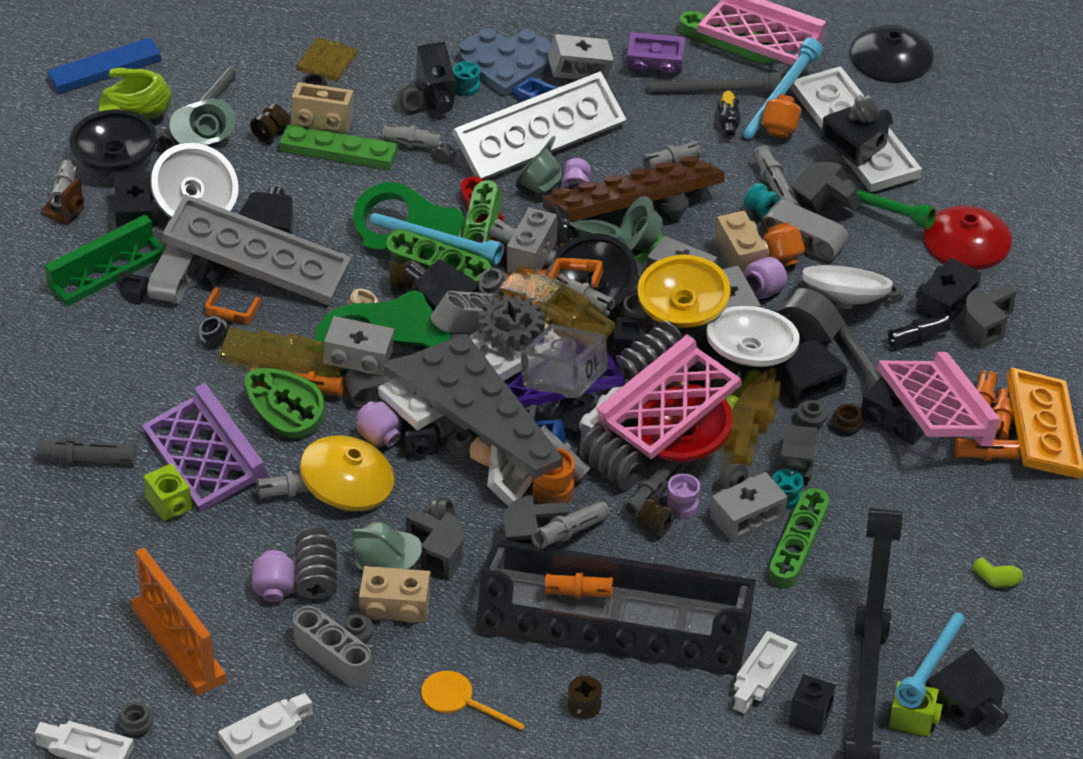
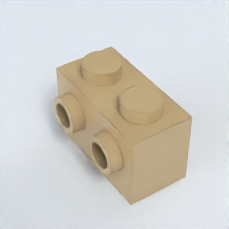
[291,82,354,134]
[715,211,769,273]
[359,566,430,623]

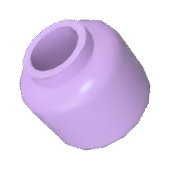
[743,257,787,299]
[356,401,403,448]
[252,550,295,602]

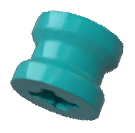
[453,61,480,96]
[744,183,780,218]
[772,469,804,509]

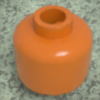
[761,94,801,138]
[763,222,805,267]

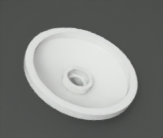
[151,143,238,218]
[802,265,893,309]
[706,306,799,367]

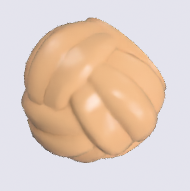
[469,436,492,467]

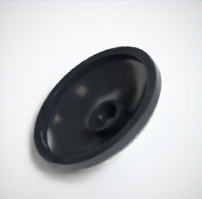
[850,25,933,83]
[69,109,157,172]
[547,233,638,317]

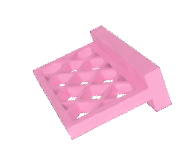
[697,0,826,65]
[596,335,742,459]
[877,352,1000,446]

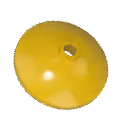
[638,255,730,327]
[300,435,395,511]

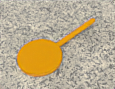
[421,671,525,730]

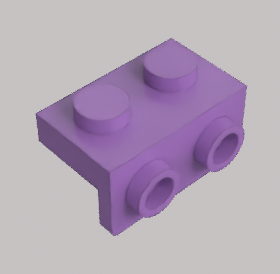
[626,32,685,74]

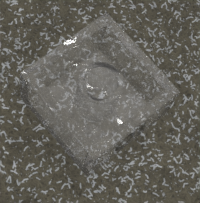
[520,324,608,398]

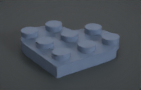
[460,28,552,97]

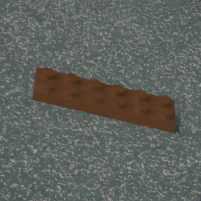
[542,156,725,222]

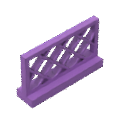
[142,383,269,512]

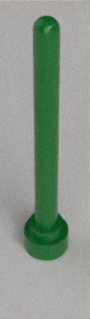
[857,190,936,229]

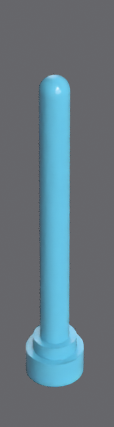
[743,37,824,140]
[370,213,504,266]
[896,613,965,708]

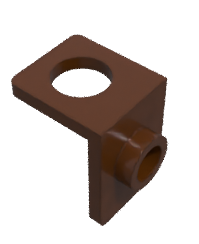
[41,178,84,225]

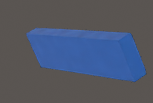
[47,37,162,94]

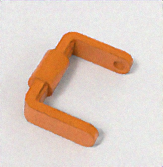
[548,258,603,287]
[205,287,261,325]

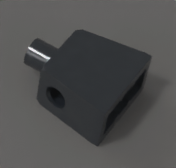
[416,42,455,113]
[821,106,893,167]
[239,186,294,235]
[403,260,479,311]
[776,340,848,409]
[926,648,1009,729]

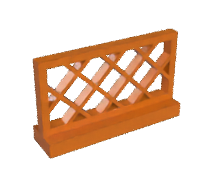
[130,548,227,696]

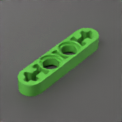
[679,11,775,63]
[456,180,502,277]
[386,229,492,283]
[769,488,829,589]

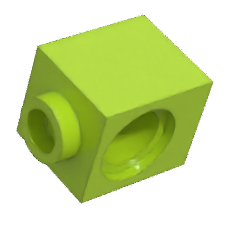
[143,463,192,522]
[889,681,943,737]

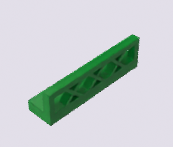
[44,215,165,306]

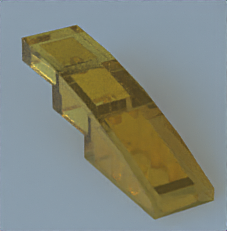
[220,326,342,378]

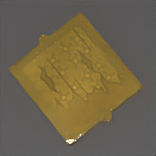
[296,37,359,82]

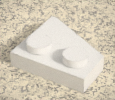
[487,445,533,507]

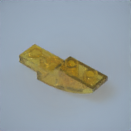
[500,267,615,350]
[724,368,781,466]

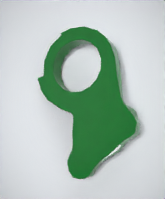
[353,182,466,268]
[314,291,450,372]

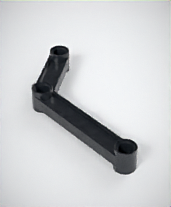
[843,508,903,759]

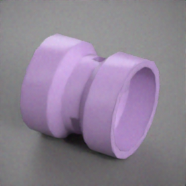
[561,158,591,189]
[667,474,700,519]

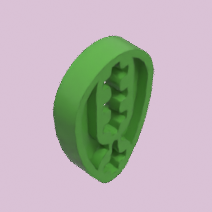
[244,368,326,439]

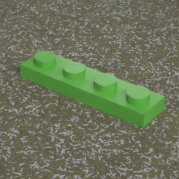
[280,125,398,170]

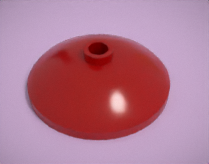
[923,205,1012,270]
[642,385,733,462]

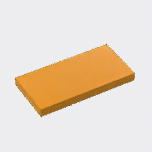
[1006,367,1083,479]

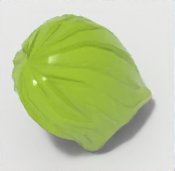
[99,68,172,120]

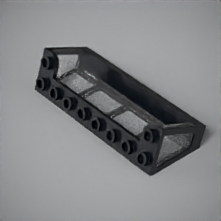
[475,539,756,674]

